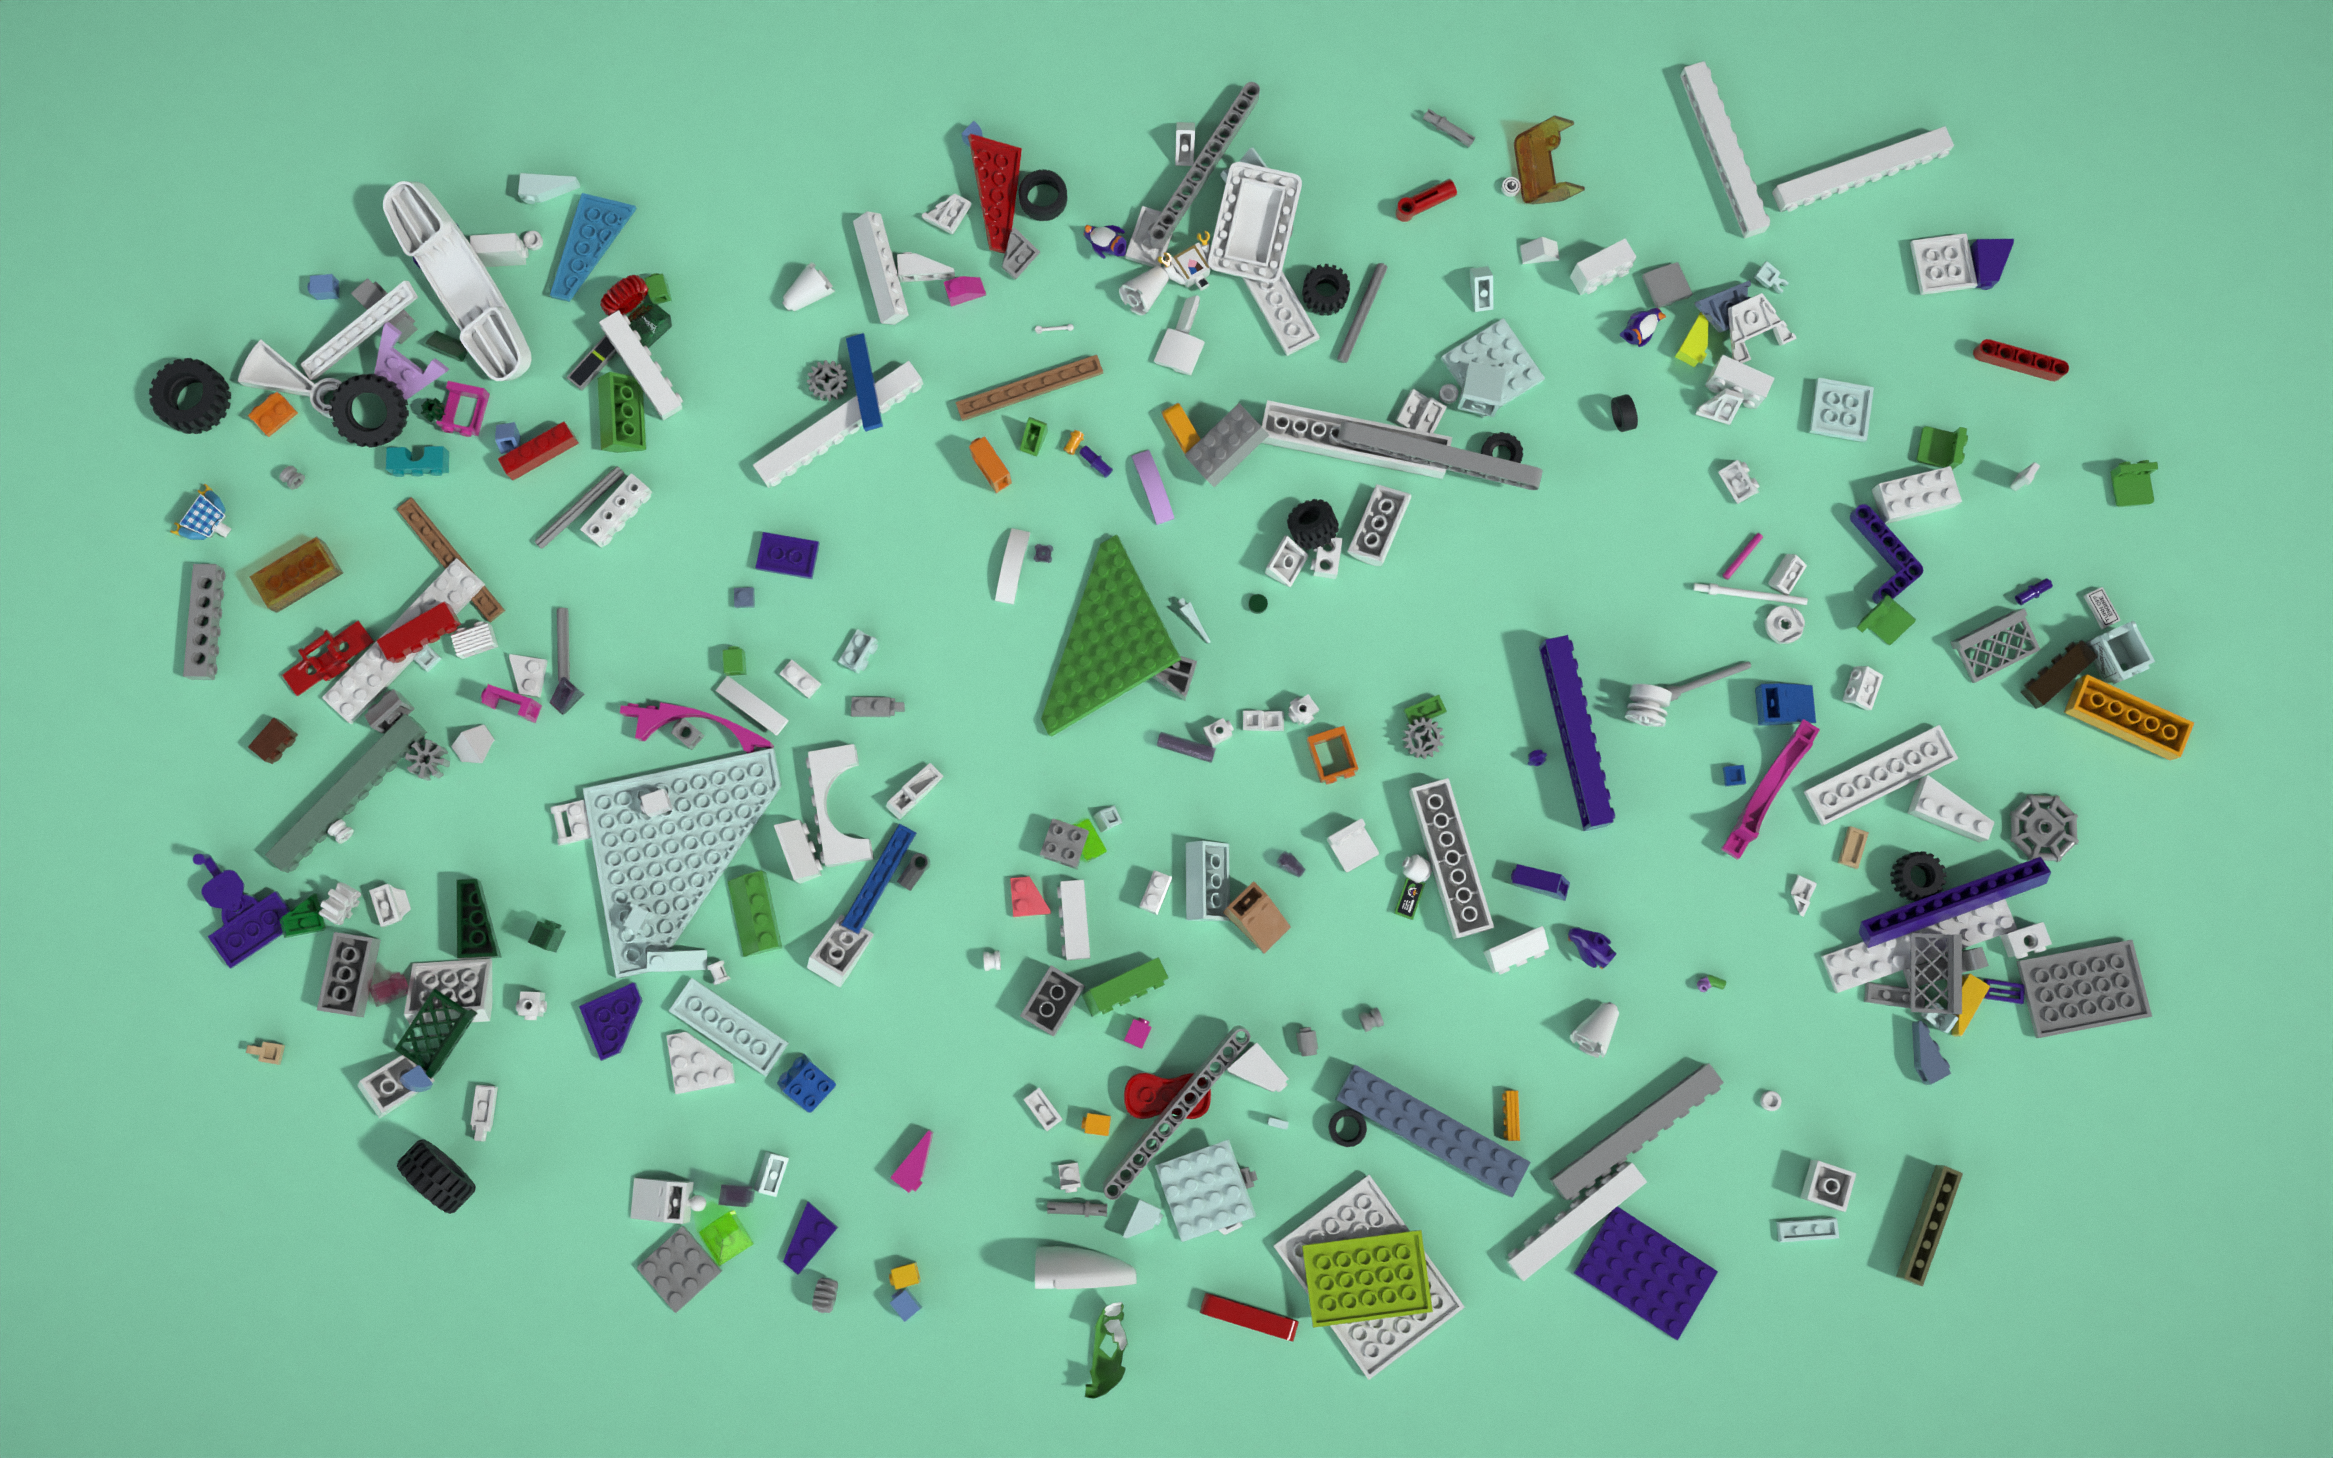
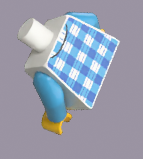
[170,484,232,540]

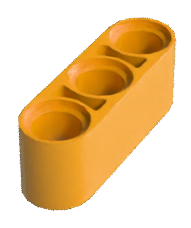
[1161,403,1201,454]

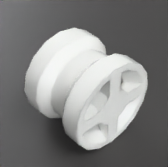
[328,819,354,844]
[983,951,1001,971]

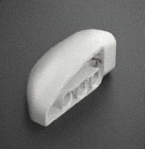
[1035,1246,1137,1289]

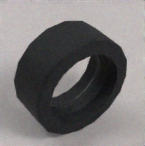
[1611,394,1638,432]
[1328,1109,1367,1147]

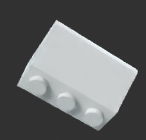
[774,820,823,884]
[1483,926,1549,975]

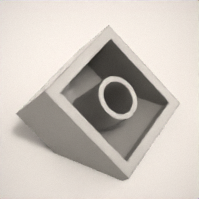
[364,689,415,734]

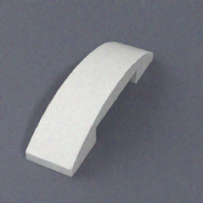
[995,528,1030,605]

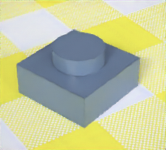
[734,587,755,608]

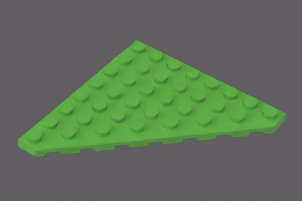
[1041,534,1182,737]

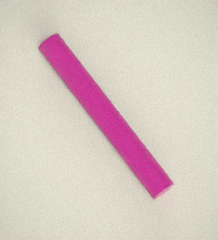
[1722,533,1763,580]

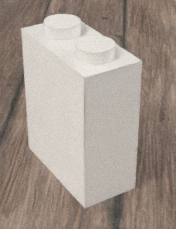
[470,233,529,267]

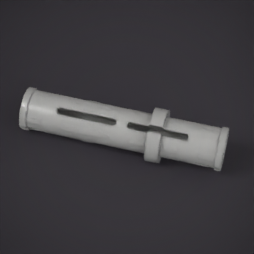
[1423,109,1475,148]
[1047,1201,1108,1217]

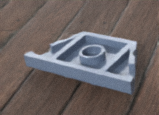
[1694,280,1751,333]

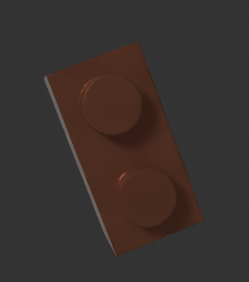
[248,718,298,764]

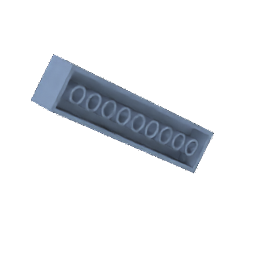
[1335,1065,1531,1198]

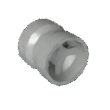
[1358,1007,1384,1032]

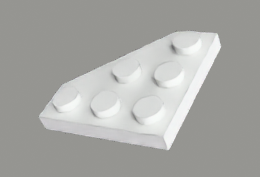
[667,1032,736,1094]

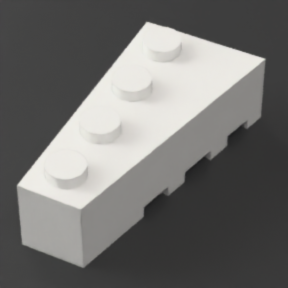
[1907,775,1994,843]

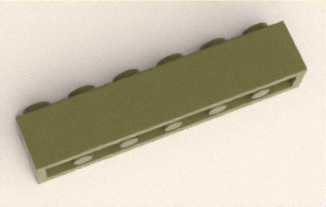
[1896,1165,1963,1287]

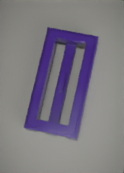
[1983,979,2025,1004]

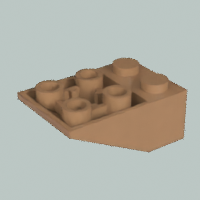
[1223,881,1291,954]

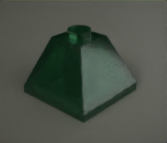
[628,302,672,348]

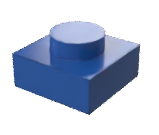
[1723,765,1746,787]

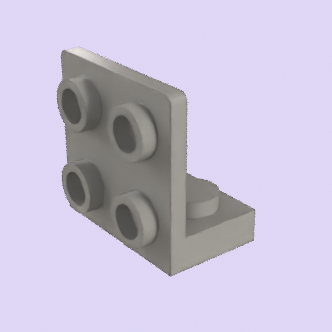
[1040,819,1089,869]

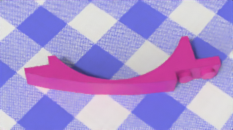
[620,702,774,754]
[1721,719,1820,860]

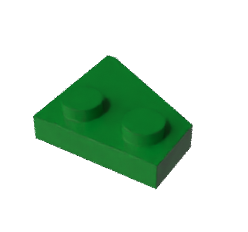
[280,893,326,938]

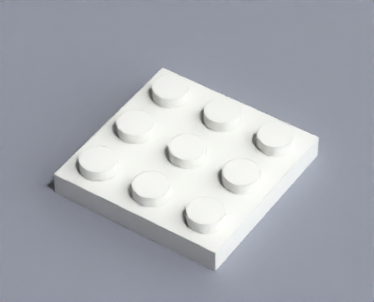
[1910,233,1977,295]

